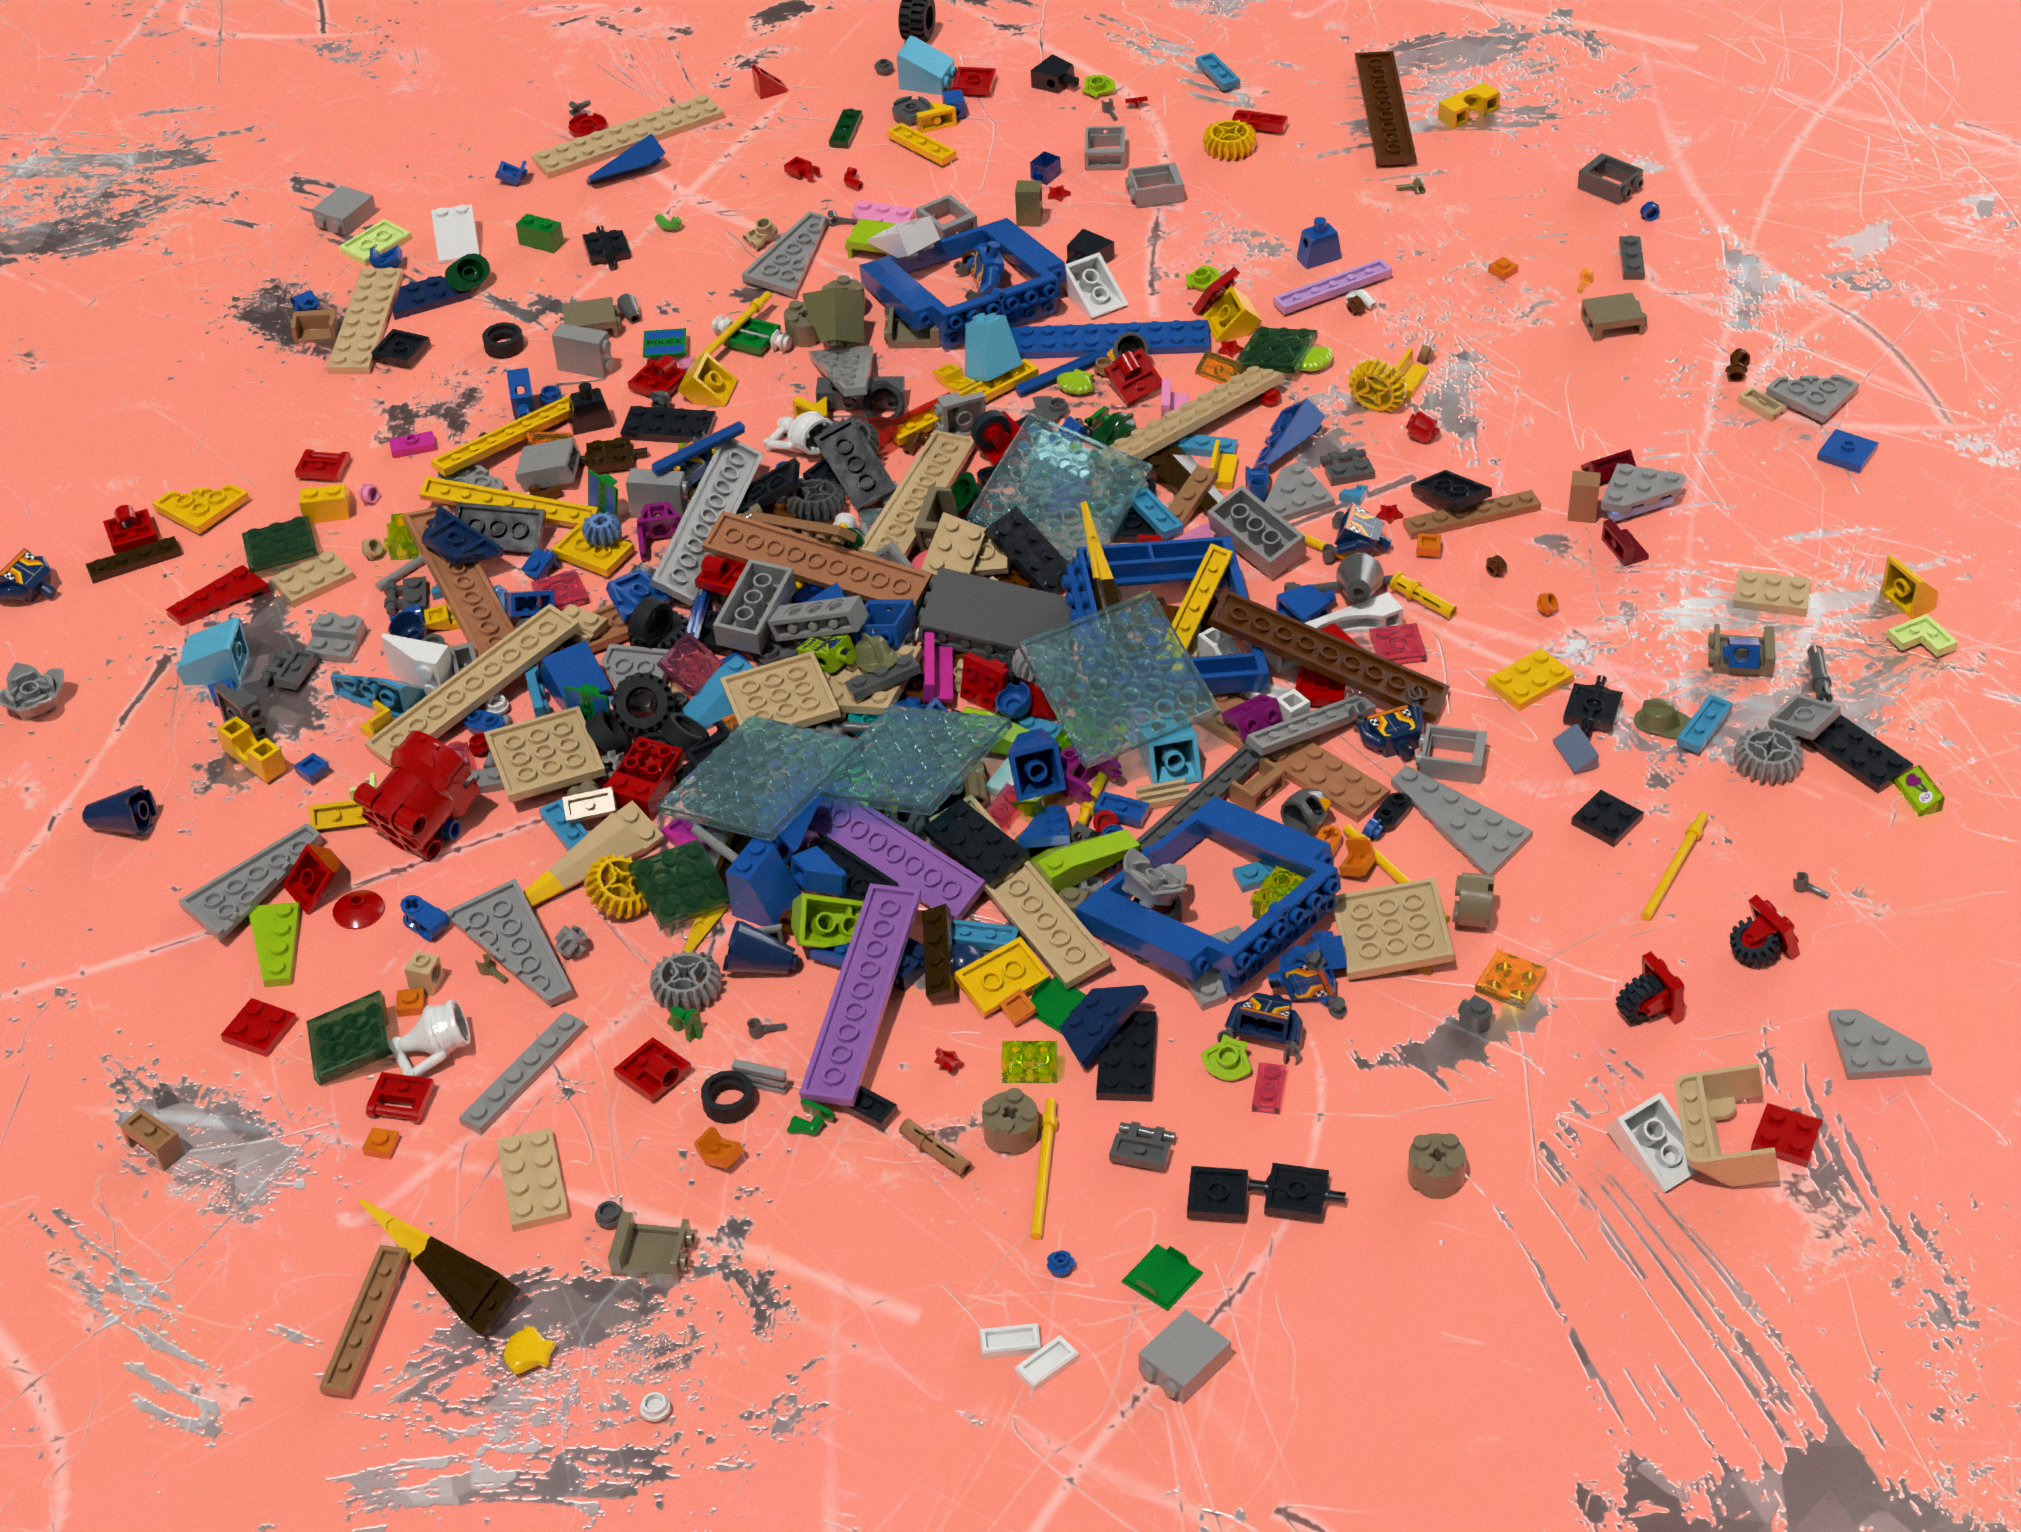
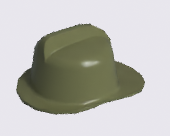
[855,633,898,673]
[1634,698,1691,739]

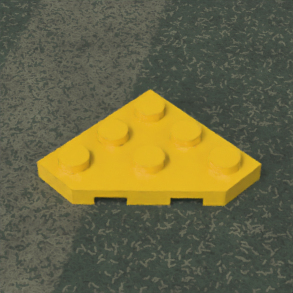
[152,484,249,534]

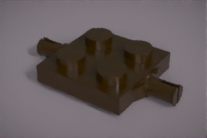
[578,437,648,473]

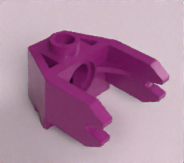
[636,501,681,561]
[1060,746,1123,802]

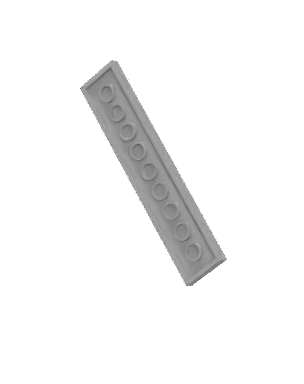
[649,438,764,606]

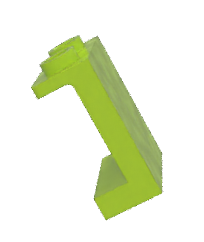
[845,218,896,258]

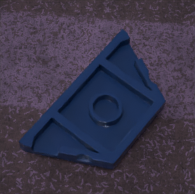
[393,275,472,320]
[422,506,504,565]
[1059,985,1149,1069]

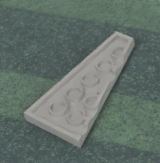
[742,211,827,297]
[809,345,874,399]
[1391,765,1533,875]
[178,823,323,942]
[444,878,574,1007]

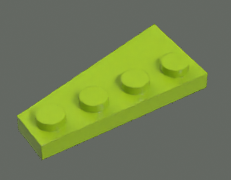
[249,902,301,987]

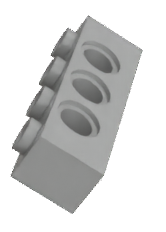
[767,595,869,642]

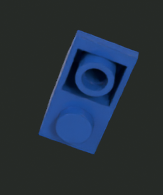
[790,846,847,896]
[1305,930,1347,970]

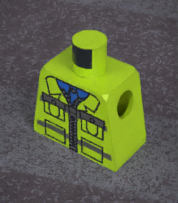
[797,633,856,673]

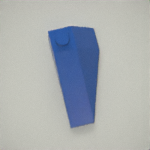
[586,133,666,184]
[1253,399,1326,468]

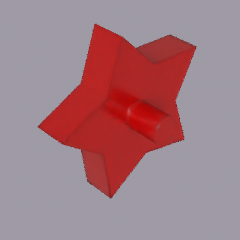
[1125,96,1148,107]
[1048,185,1071,202]
[1218,340,1243,358]
[1376,504,1403,525]
[934,1047,964,1073]

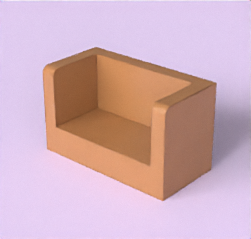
[291,309,339,344]
[1567,470,1601,523]
[1229,757,1286,812]
[120,1108,185,1171]

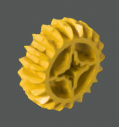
[1203,119,1256,161]
[1348,358,1407,413]
[584,853,654,919]

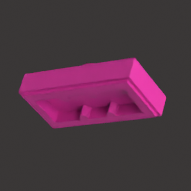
[389,431,436,458]
[661,816,712,860]

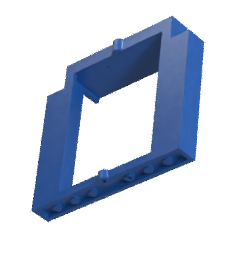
[859,218,1067,350]
[1061,536,1269,702]
[1075,796,1341,995]

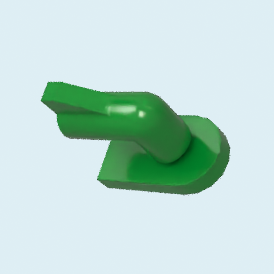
[1084,406,1111,429]
[667,1006,703,1042]
[786,1099,835,1136]

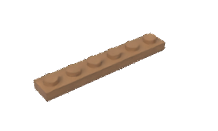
[1403,490,1541,540]
[751,512,857,544]
[319,1245,409,1398]

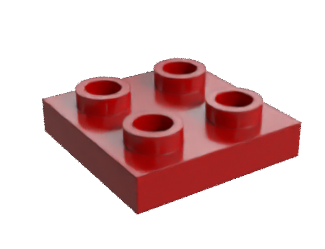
[1104,348,1162,406]
[627,355,687,396]
[103,505,159,554]
[694,554,747,596]
[613,1037,692,1103]

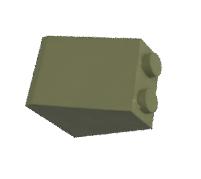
[802,288,865,348]

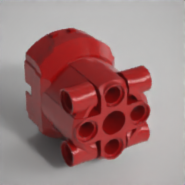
[353,730,481,860]

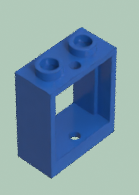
[852,599,917,647]

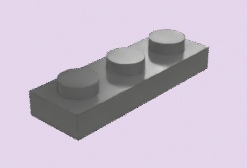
[1619,235,1645,280]
[845,653,922,702]

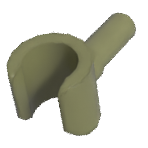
[1396,178,1425,194]
[475,954,508,983]

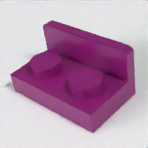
[1221,694,1283,740]

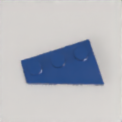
[1018,805,1070,848]

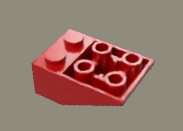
[603,736,683,821]

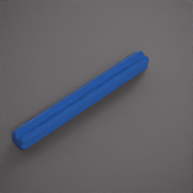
[1015,348,1109,397]
[651,421,745,475]
[684,588,712,644]

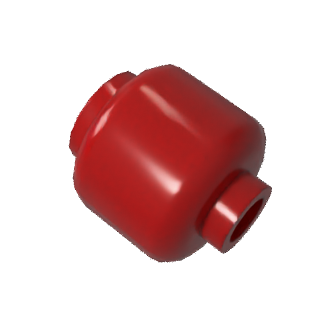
[1405,410,1440,443]

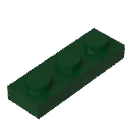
[829,108,863,149]

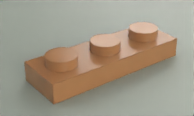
[1168,465,1218,528]

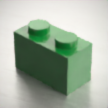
[516,213,564,254]

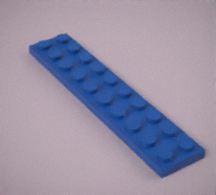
[1010,319,1210,359]

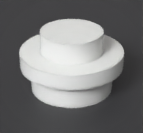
[484,694,509,715]
[640,1392,670,1422]

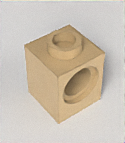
[404,951,445,996]

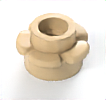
[361,538,383,560]

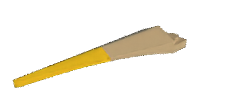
[523,800,665,908]

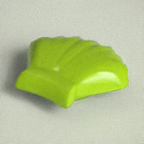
[1081,74,1115,98]
[1185,265,1220,292]
[1294,344,1333,371]
[1056,369,1095,394]
[1201,1034,1251,1081]

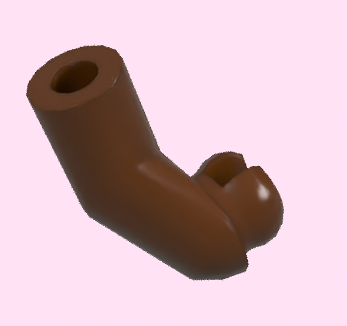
[903,431,931,455]
[528,484,563,499]
[773,502,800,519]

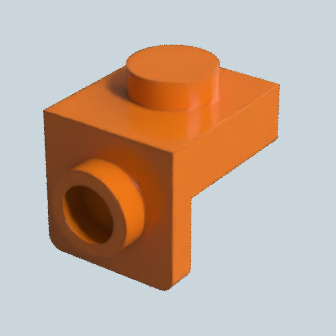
[1339,837,1376,878]
[694,1127,745,1169]

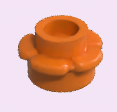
[1536,593,1558,616]

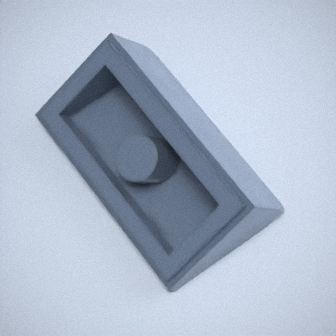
[1553,724,1599,774]

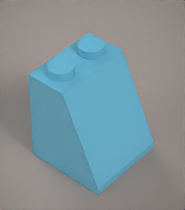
[896,36,957,95]
[965,313,1023,381]
[176,617,249,685]
[1135,716,1202,784]

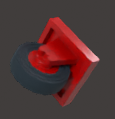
[971,410,1030,465]

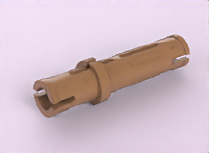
[899,1118,973,1178]

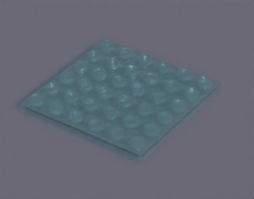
[967,412,1153,565]
[1018,590,1221,769]
[814,705,1013,816]
[656,715,865,842]

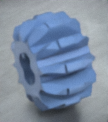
[582,511,622,548]

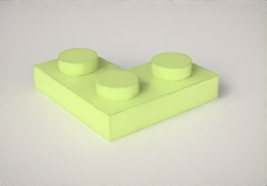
[1886,614,1958,657]

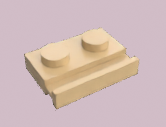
[562,604,609,645]

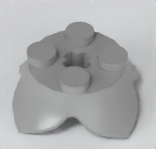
[0,662,64,721]
[1122,847,1187,908]

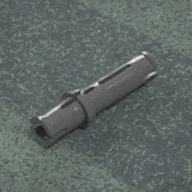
[1807,645,1833,703]

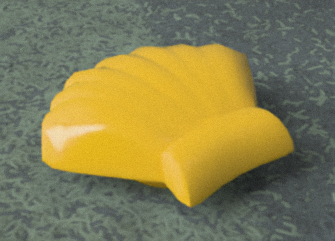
[504,1326,556,1375]

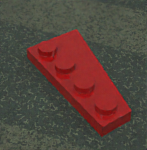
[166,565,271,626]

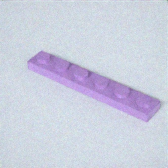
[1273,259,1392,315]

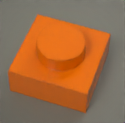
[1488,257,1519,281]
[1416,533,1441,557]
[396,988,426,1017]
[999,988,1037,1027]
[362,1127,400,1160]

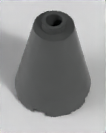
[1336,553,1384,603]

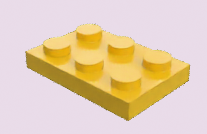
[551,523,635,577]
[1486,648,1575,711]
[954,937,1051,1017]

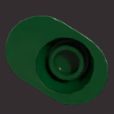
[445,253,490,291]
[1092,412,1137,449]
[950,472,985,514]

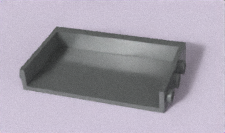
[917,567,1074,660]

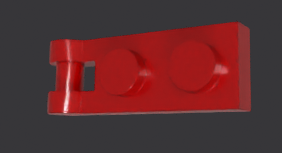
[1232,110,1288,133]

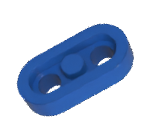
[464,710,507,734]

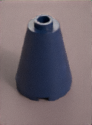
[82,785,157,835]
[723,920,799,974]

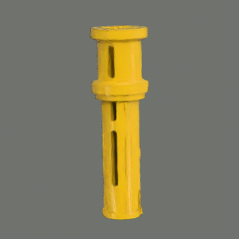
[1389,571,1458,619]

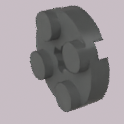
[892,96,930,127]

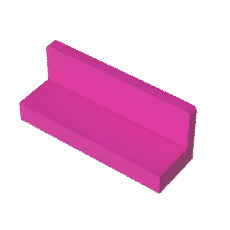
[923,632,953,702]

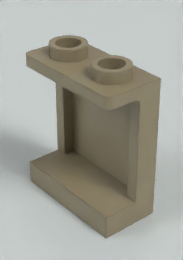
[1580,292,1647,342]
[562,297,622,338]
[884,307,940,349]
[914,486,959,552]
[1708,624,1775,677]
[608,1212,695,1282]

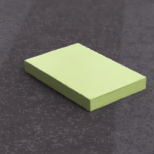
[339,219,412,267]

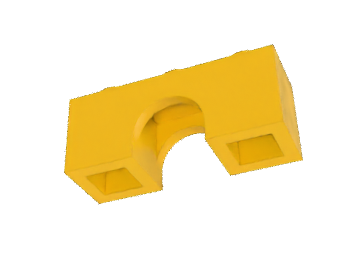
[1438,82,1500,129]
[216,716,287,783]

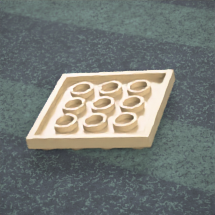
[822,643,923,716]
[720,651,841,745]
[484,706,606,803]
[1333,877,1455,980]

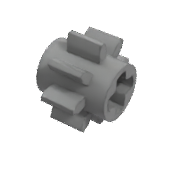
[600,750,625,779]
[554,925,588,958]

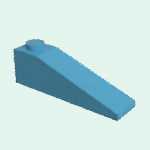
[679,655,754,730]
[330,674,426,719]

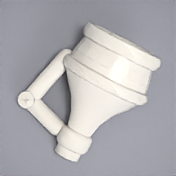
[762,411,833,455]
[384,999,470,1077]

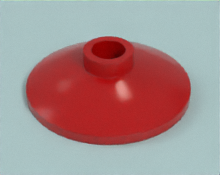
[332,890,385,930]

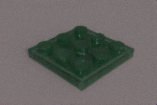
[1233,327,1318,374]
[242,515,318,573]
[628,839,730,930]
[306,990,394,1086]

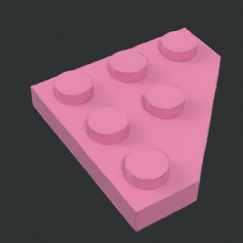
[851,200,916,224]

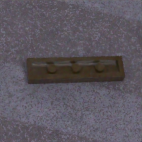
[85,536,182,584]
[922,904,955,1002]

